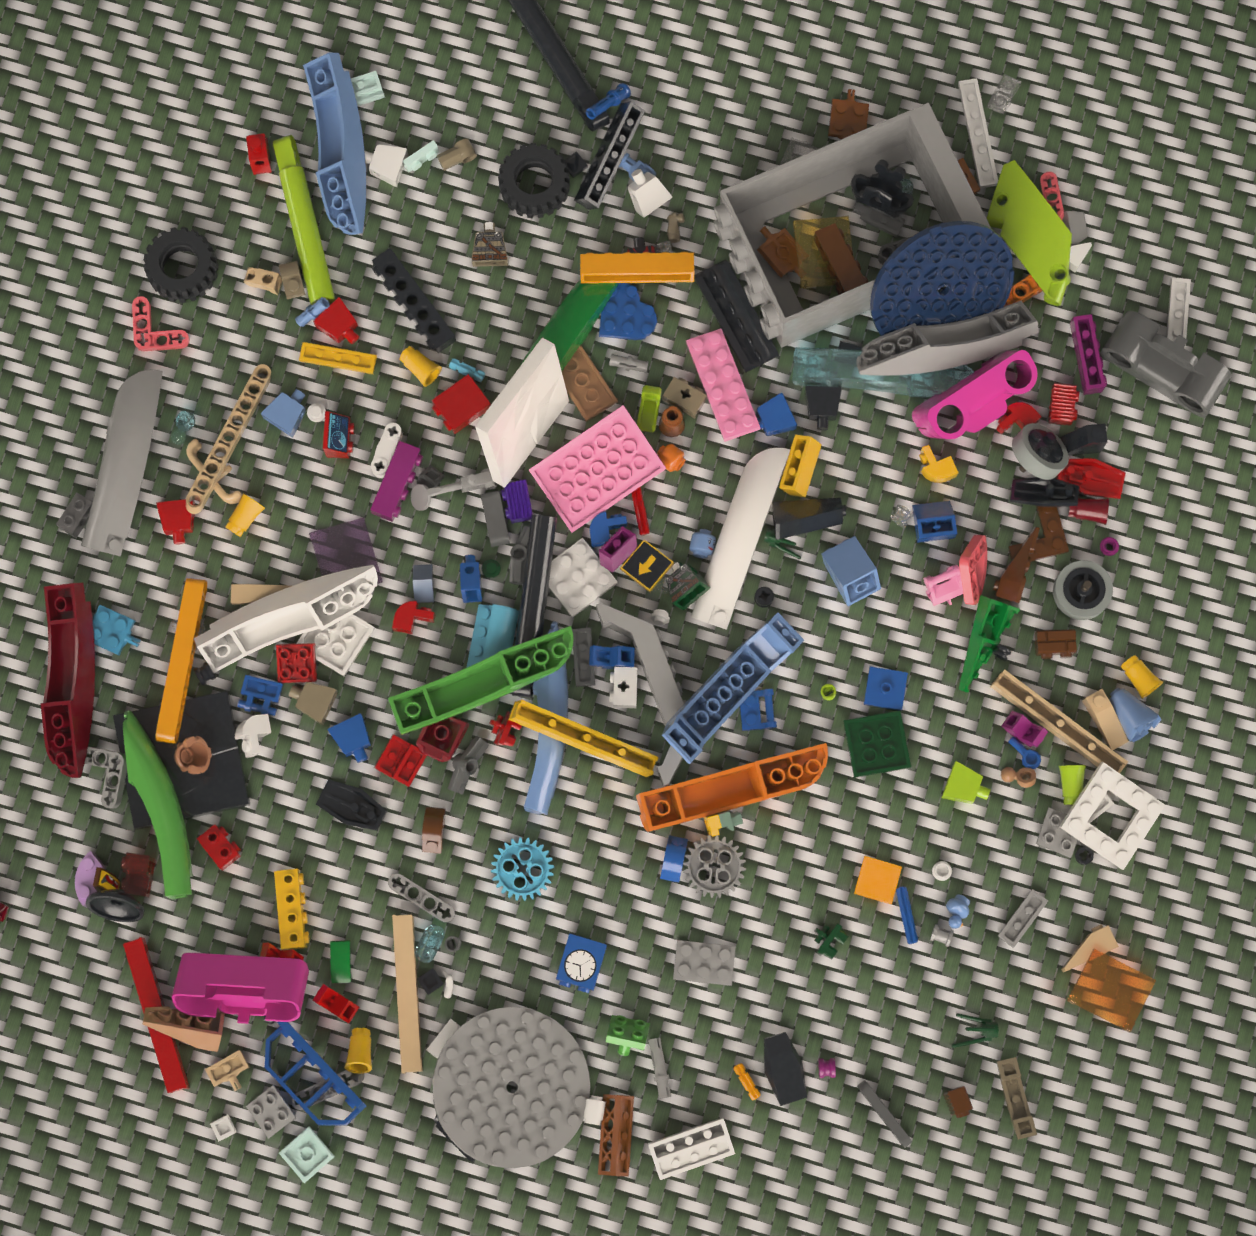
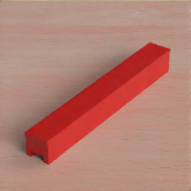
[123,937,190,1093]

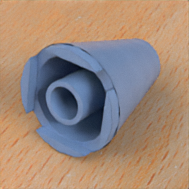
[1109,688,1161,742]

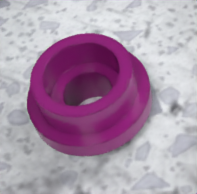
[1100,537,1119,556]

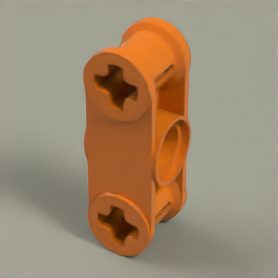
[1004,274,1042,307]

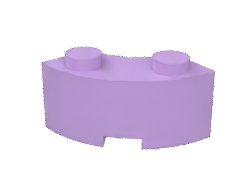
[75,851,106,907]

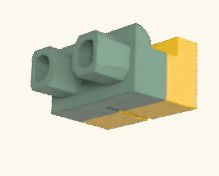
[703,811,743,837]

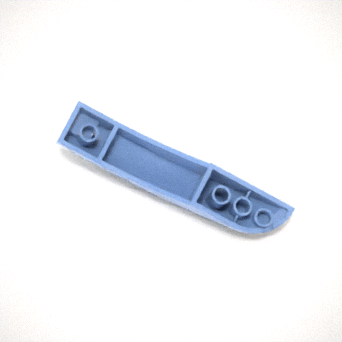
[303,53,366,235]
[524,621,568,815]

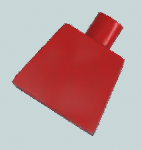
[246,133,272,175]
[313,297,359,344]
[156,499,196,545]

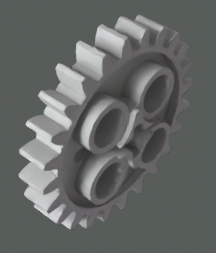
[683,835,746,899]

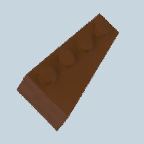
[814,223,869,295]

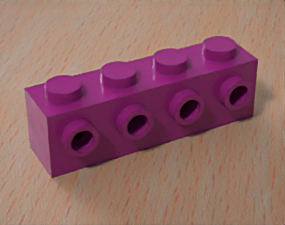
[1070,314,1107,395]
[370,441,423,522]

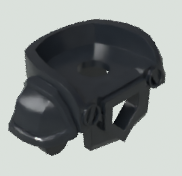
[851,159,914,218]

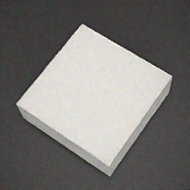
[210,1114,237,1141]

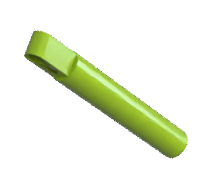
[273,135,335,305]

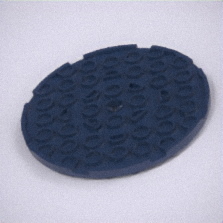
[870,221,1014,336]

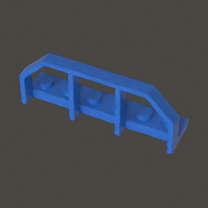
[264,1022,367,1126]

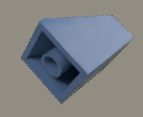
[821,536,881,606]

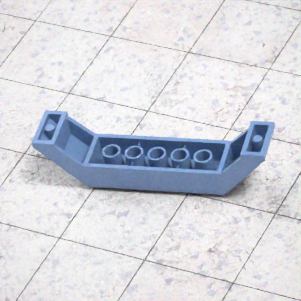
[662,613,804,764]

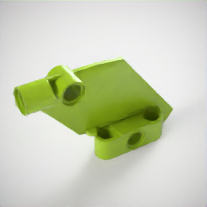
[986,160,1072,306]

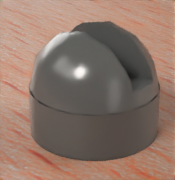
[445,936,461,952]

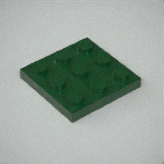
[843,711,911,778]

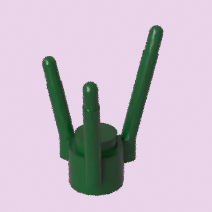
[764,528,801,559]
[952,1013,999,1048]

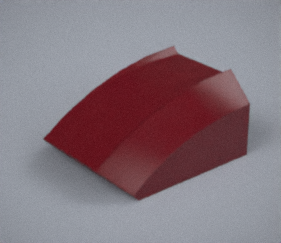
[416,716,470,762]

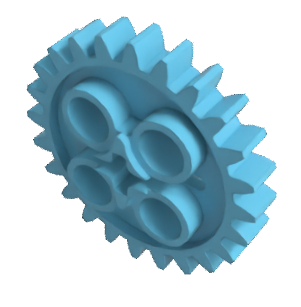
[491,837,554,901]

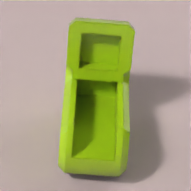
[637,385,662,433]

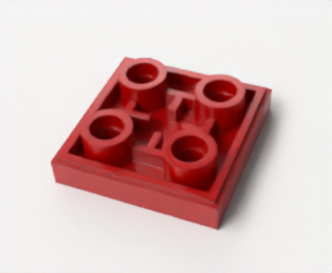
[276,643,317,683]

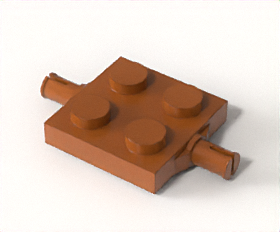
[828,89,869,139]
[757,226,809,279]

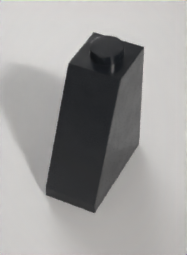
[1061,423,1108,456]

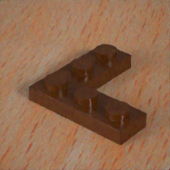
[1008,506,1069,562]

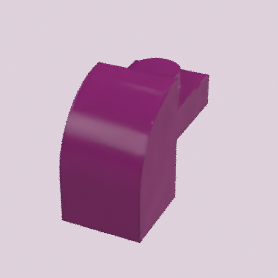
[1001,711,1048,747]

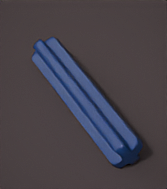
[896,886,918,944]

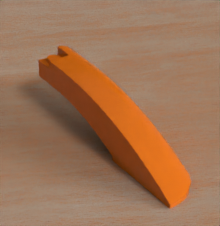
[636,743,828,832]

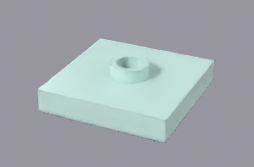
[279,1126,335,1183]

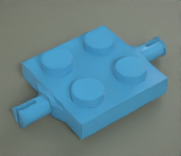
[92,605,141,656]

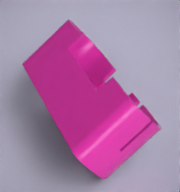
[912,350,1038,439]
[172,953,309,1024]

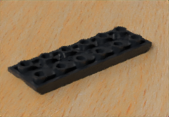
[694,259,779,373]

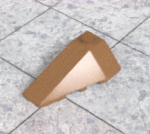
[142,1006,225,1052]

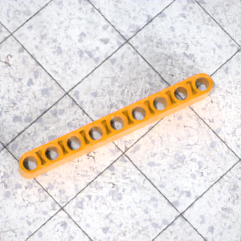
[156,578,207,744]

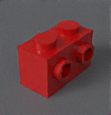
[196,824,241,871]

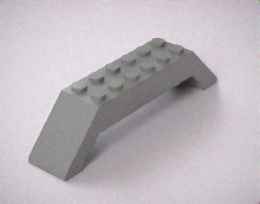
[596,603,687,787]

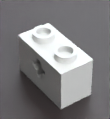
[609,667,638,708]

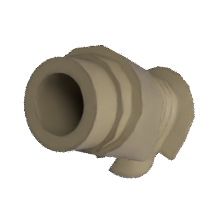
[667,212,685,243]

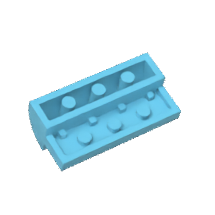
[467,604,519,667]

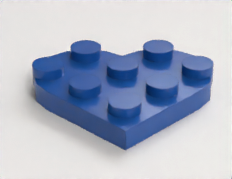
[599,283,657,340]

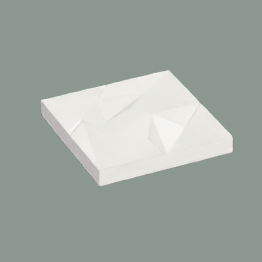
[475,338,569,488]

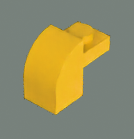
[919,445,958,483]

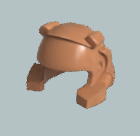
[174,736,212,774]

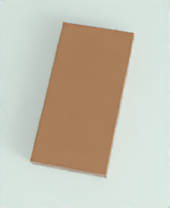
[562,345,618,422]

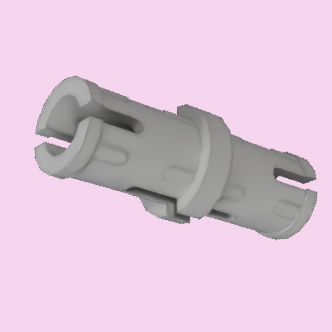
[609,354,649,373]

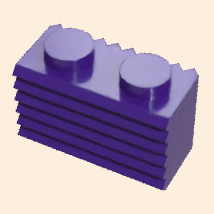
[501,480,533,524]

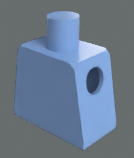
[261,389,306,438]

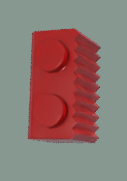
[1048,383,1079,426]

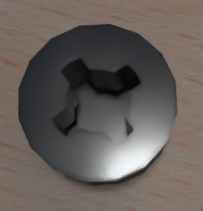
[754,587,774,608]
[193,662,216,686]

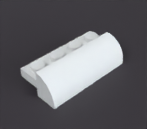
[648,1117,735,1180]

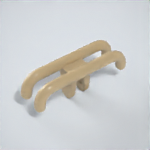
[186,439,242,504]

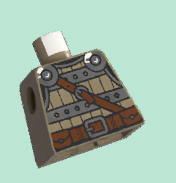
[472,222,508,267]

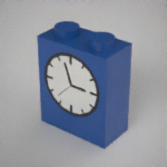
[556,934,607,993]

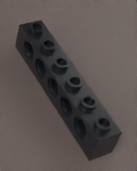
[574,101,645,210]
[372,248,456,353]

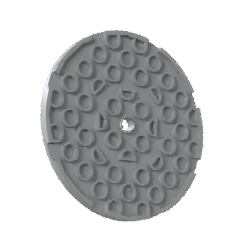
[432,1007,590,1168]

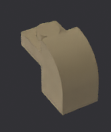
[279,260,305,300]

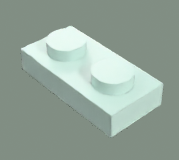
[403,140,439,173]

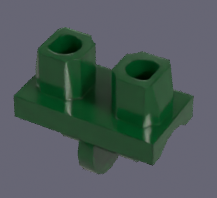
[814,924,849,960]

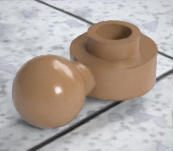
[1001,767,1036,788]

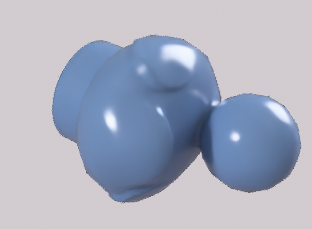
[946,894,970,929]

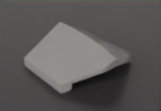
[1062,211,1088,246]

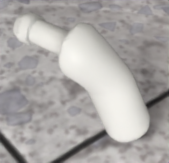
[442,971,453,999]

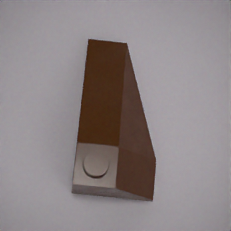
[993,526,1040,603]

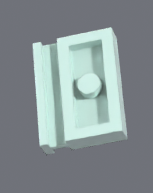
[351,71,385,106]

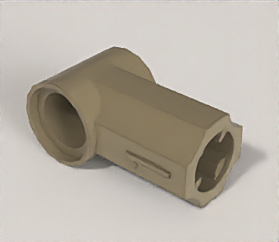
[437,138,477,171]

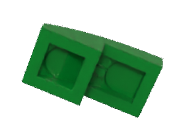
[330,940,352,983]

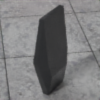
[1010,477,1079,507]
[316,779,387,831]
[764,1032,807,1106]

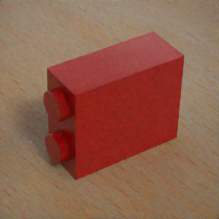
[431,374,491,434]

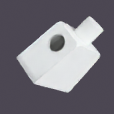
[364,145,408,187]
[628,169,672,218]

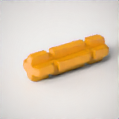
[733,1063,761,1100]

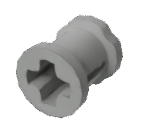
[930,924,954,947]

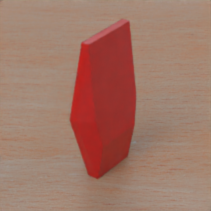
[1056,458,1126,499]

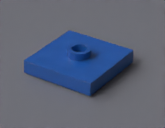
[864,666,908,711]

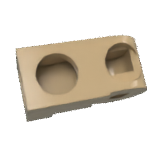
[244,267,282,295]

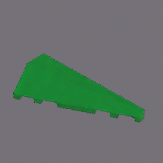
[959,595,1020,693]

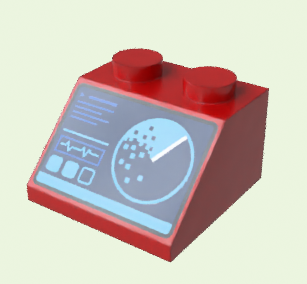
[323,411,355,458]

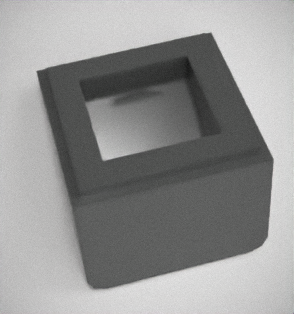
[417,465,445,489]

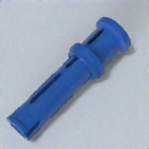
[586,83,631,119]

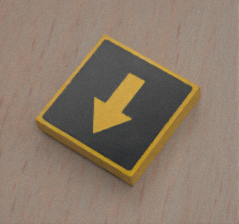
[620,540,674,592]

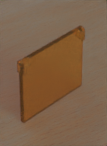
[1067,949,1156,1033]

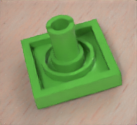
[606,1015,650,1056]

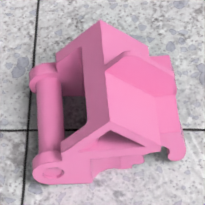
[923,565,963,606]

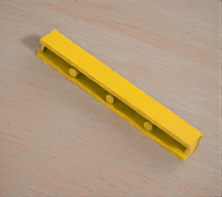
[508,699,659,777]

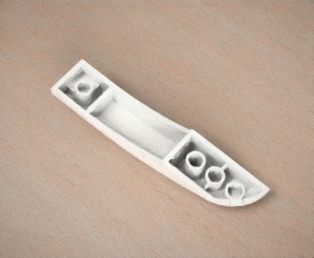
[691,448,790,630]
[194,565,378,673]

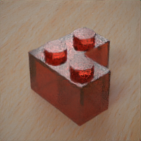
[121,852,156,898]

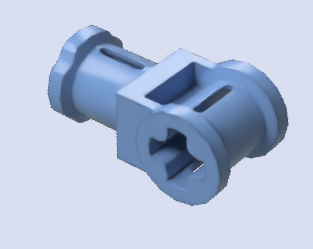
[619,153,656,181]

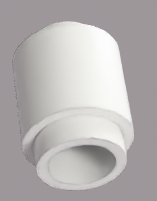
[583,1095,606,1125]

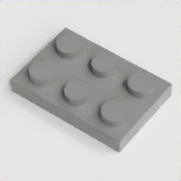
[673,940,736,986]

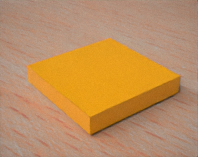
[854,856,902,905]

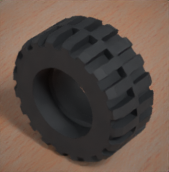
[498,143,570,219]
[143,227,218,303]

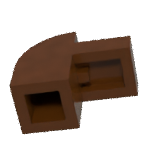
[422,807,446,854]

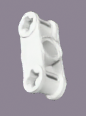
[371,423,403,478]

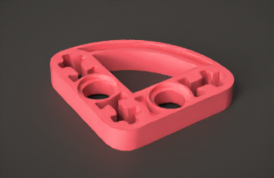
[959,535,987,605]

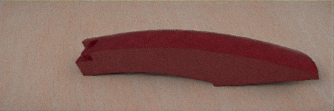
[40,582,95,778]

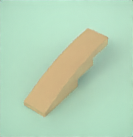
[231,584,291,605]

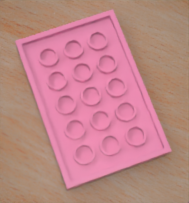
[529,405,667,533]

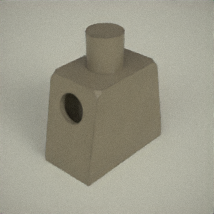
[289,682,338,725]

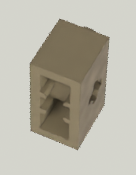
[662,377,707,419]

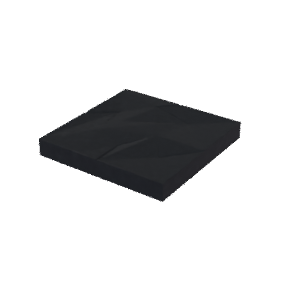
[113,691,250,830]

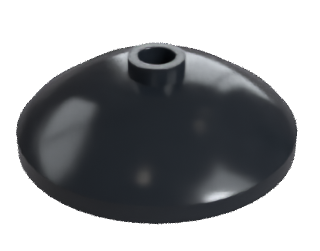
[85,889,145,922]

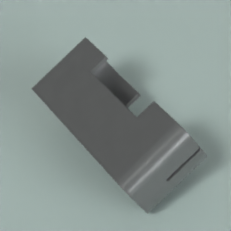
[1100,311,1232,418]

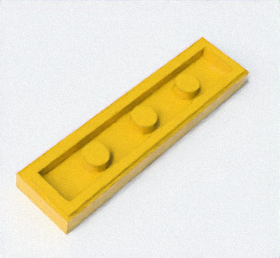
[299,342,377,374]

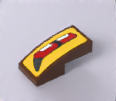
[93,867,121,891]

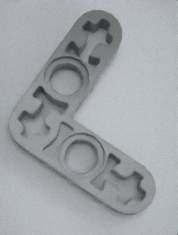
[85,746,127,809]

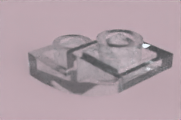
[987,74,1022,115]

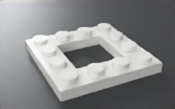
[1059,762,1165,870]

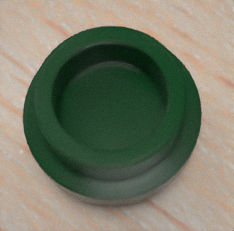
[482,559,501,579]

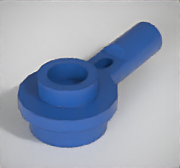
[1008,736,1041,769]

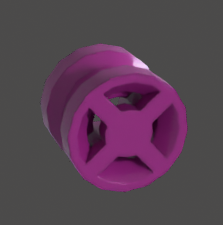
[818,1058,836,1078]

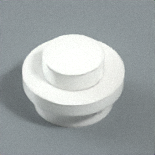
[307,403,326,422]
[650,609,670,626]
[932,861,952,881]

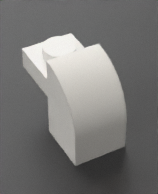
[235,714,271,758]

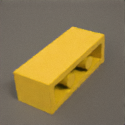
[779,434,822,498]

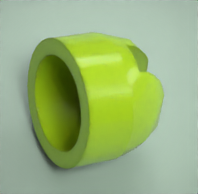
[821,684,836,701]

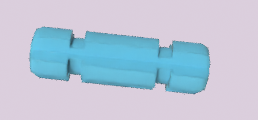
[449,358,485,382]

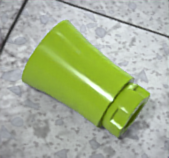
[1059,765,1086,805]

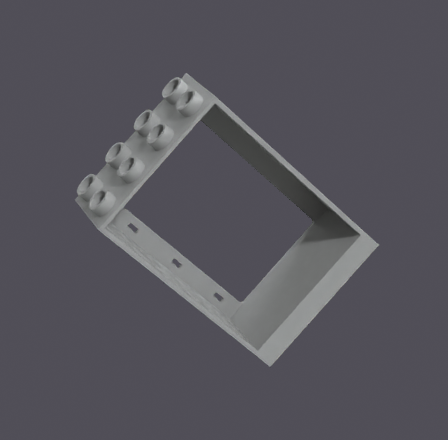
[713,103,991,348]

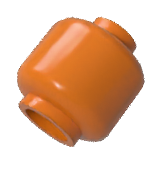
[657,444,686,472]

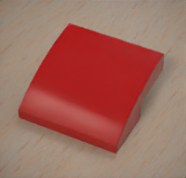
[374,734,427,787]

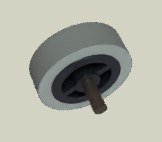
[1012,423,1069,480]
[1053,560,1113,620]

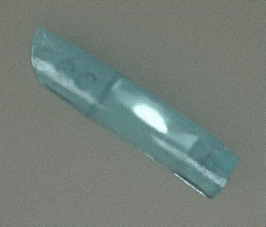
[792,347,974,398]

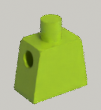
[941,761,991,804]

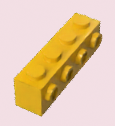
[274,869,310,950]

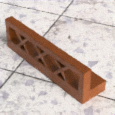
[598,1094,634,1177]

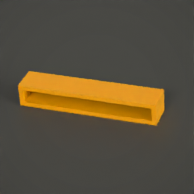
[580,251,694,283]

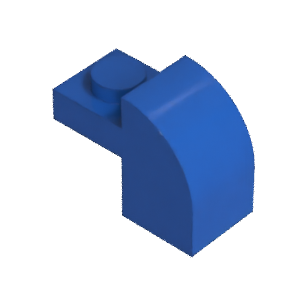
[590,511,627,548]
[589,645,635,669]
[660,835,688,883]

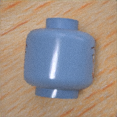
[689,529,716,558]

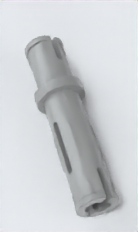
[648,1038,671,1099]

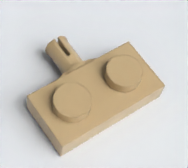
[205,1050,250,1091]

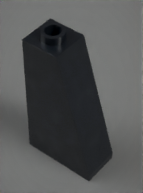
[772,497,846,540]

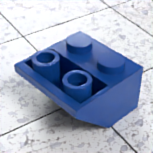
[912,501,957,543]

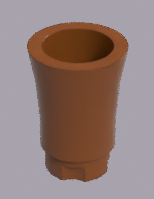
[659,406,685,437]

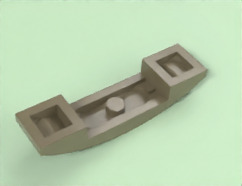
[997,1057,1037,1140]

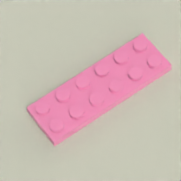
[686,329,760,442]

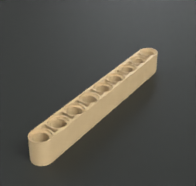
[186,364,271,514]

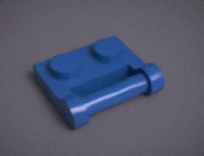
[740,689,777,731]

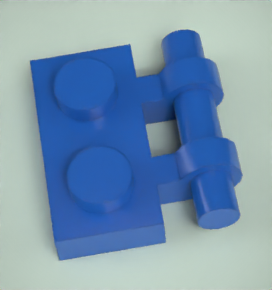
[238,675,283,716]

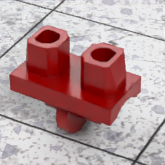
[489,711,522,746]

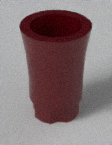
[1068,498,1109,525]

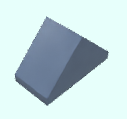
[413,564,434,603]

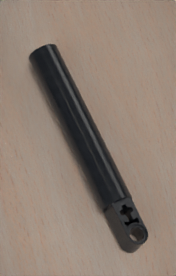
[508,0,610,132]
[511,515,557,698]

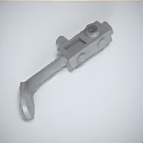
[411,468,499,511]

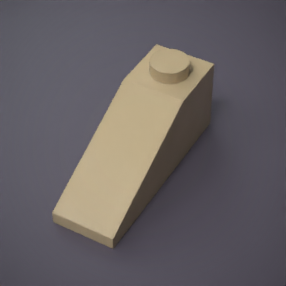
[1082,689,1128,750]
[1061,924,1119,972]

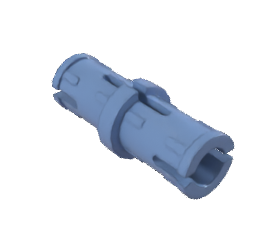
[295,297,330,327]

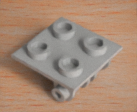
[1036,807,1077,858]
[246,1085,296,1139]

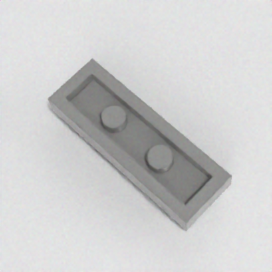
[998,889,1048,948]

